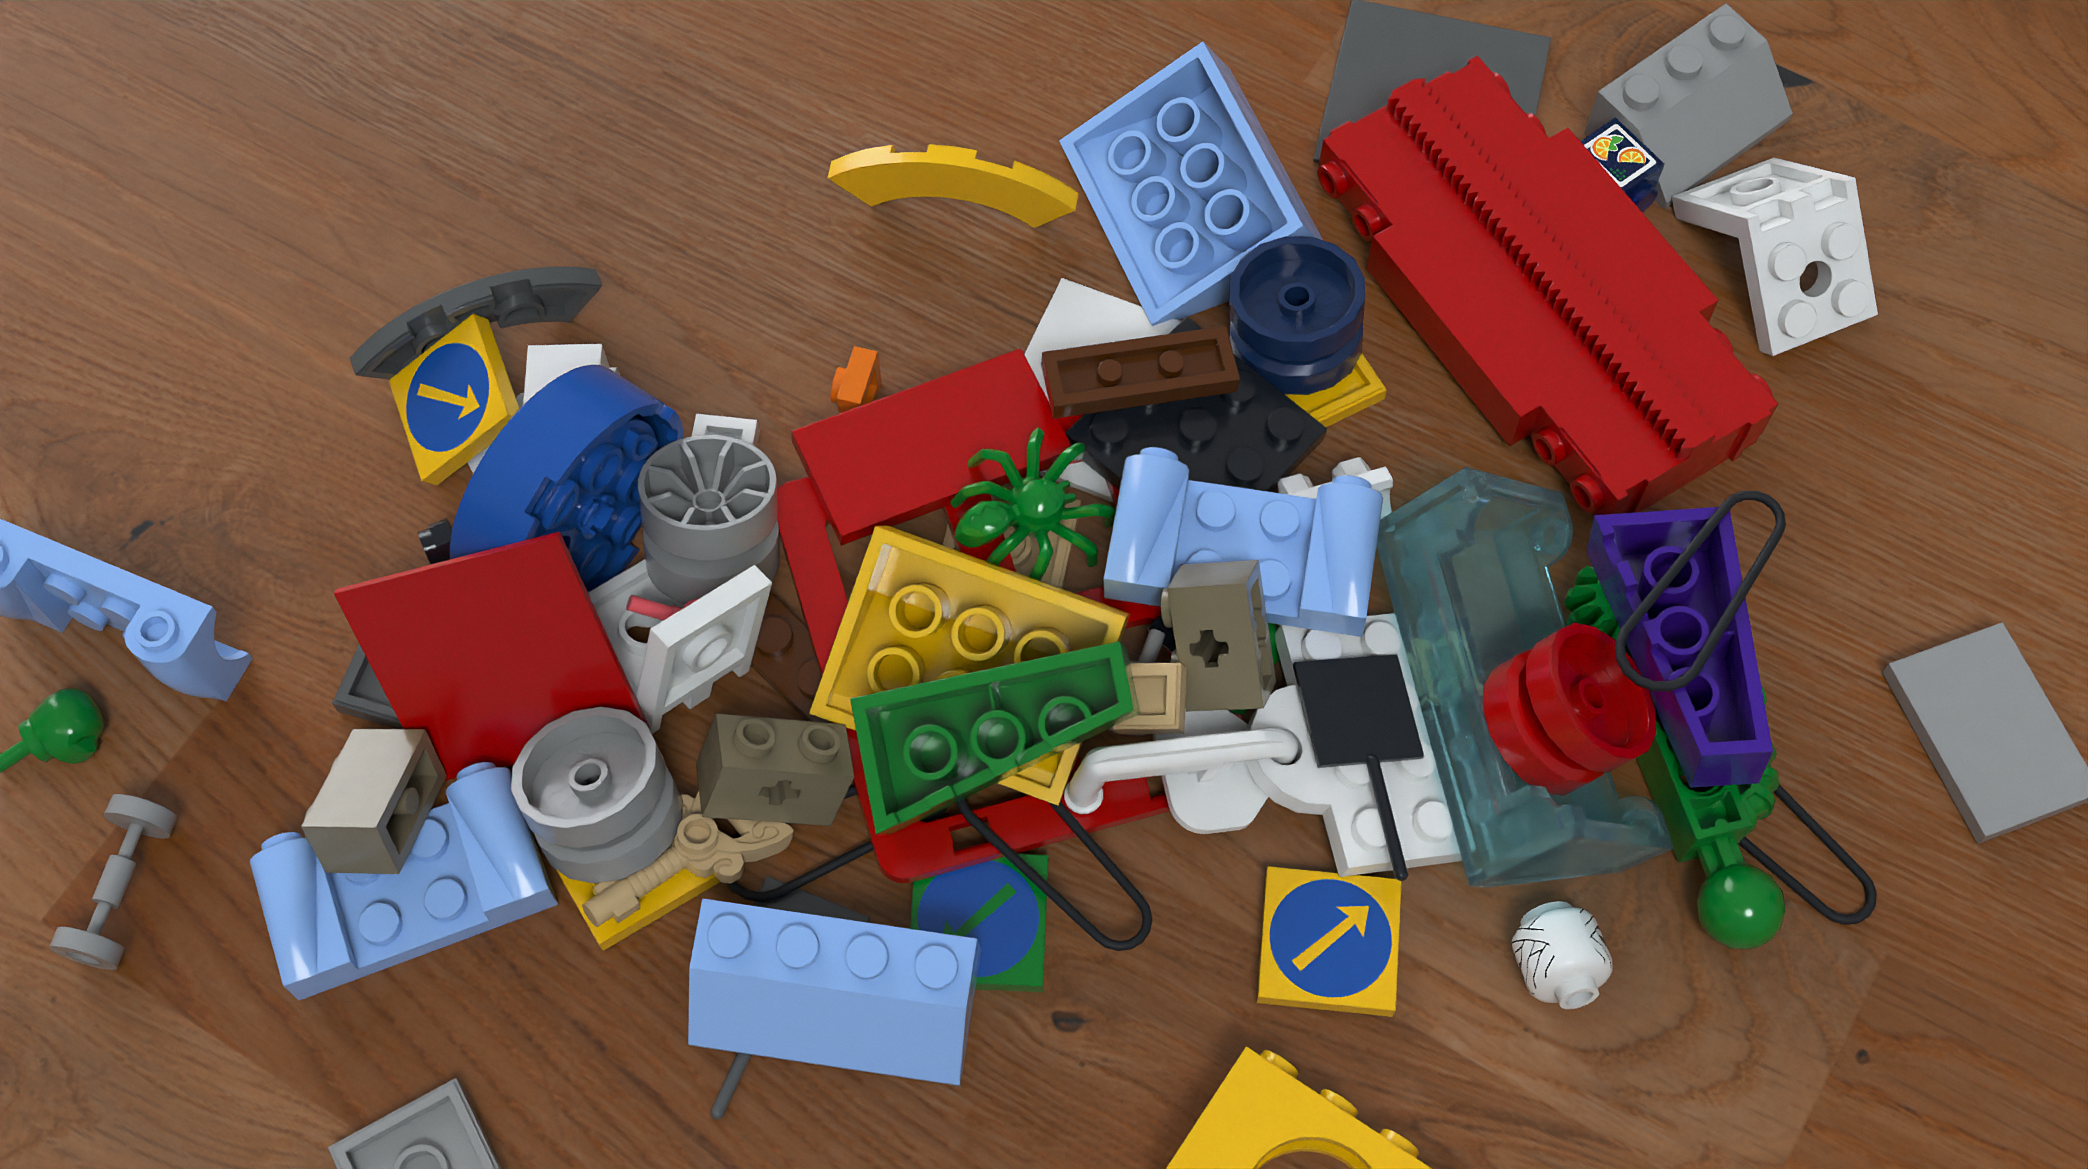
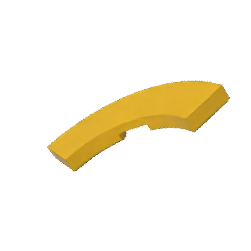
[827,144,1079,228]

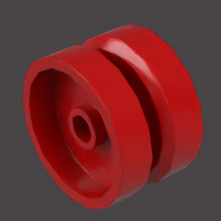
[1483,623,1656,796]

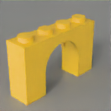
[1166,1046,1432,1169]

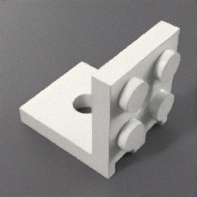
[1671,158,1878,356]
[588,559,772,734]

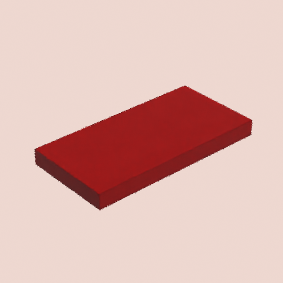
[791,348,1071,546]

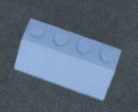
[688,898,982,1086]

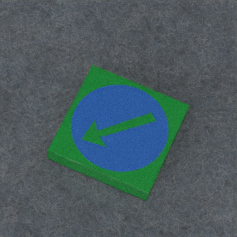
[910,854,1049,992]

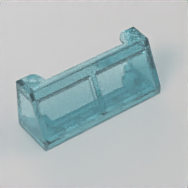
[1377,467,1673,888]

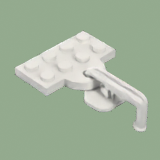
[1064,613,1471,877]

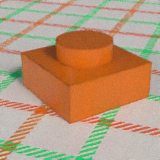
[830,346,882,414]

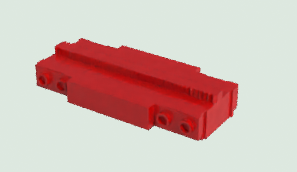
[1317,55,1779,515]

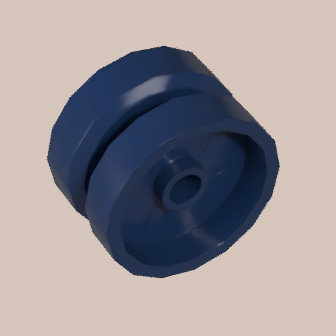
[1229,236,1365,395]

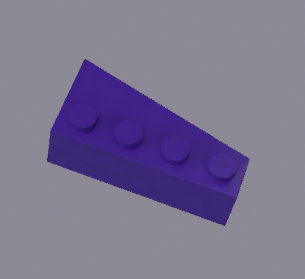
[1586,507,1773,788]

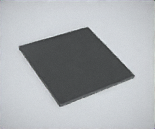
[1313,0,1551,163]

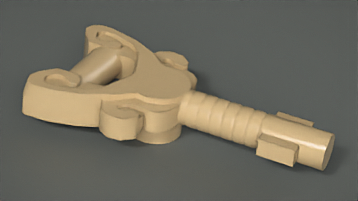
[582,791,794,927]

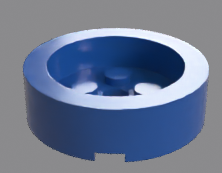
[450,365,684,592]

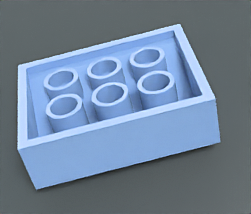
[1059,42,1323,326]

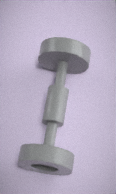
[49,794,177,970]

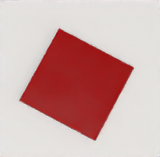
[334,531,649,781]

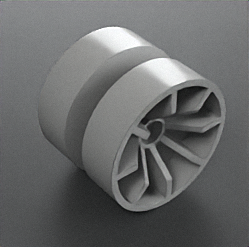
[638,435,780,604]

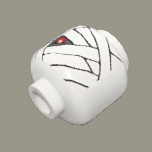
[1512,901,1613,1009]

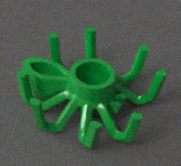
[950,427,1116,581]

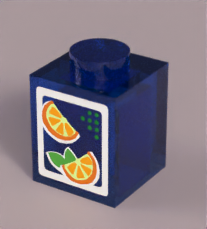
[1581,117,1665,213]

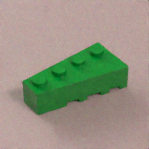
[850,641,1140,835]

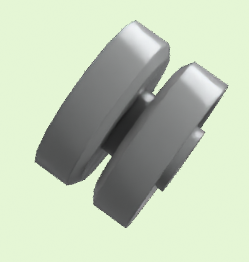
[511,707,683,884]

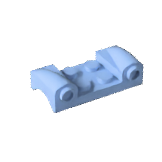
[1103,447,1383,637]
[0,519,253,702]
[250,762,559,1001]

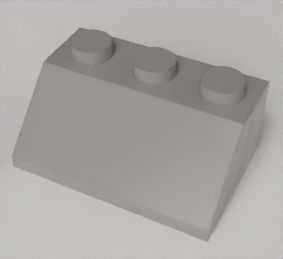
[1584,3,1793,210]

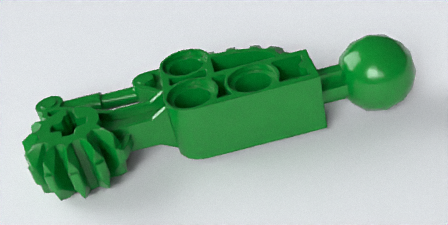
[1564,565,1785,949]

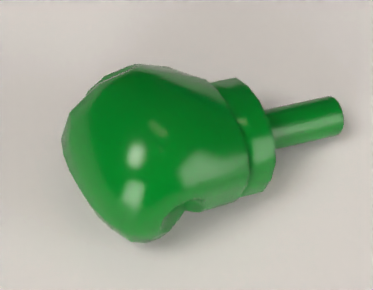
[0,687,104,773]

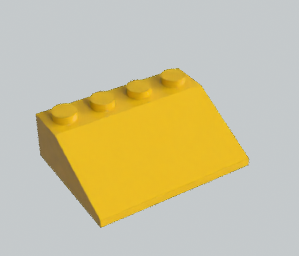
[809,526,1130,805]

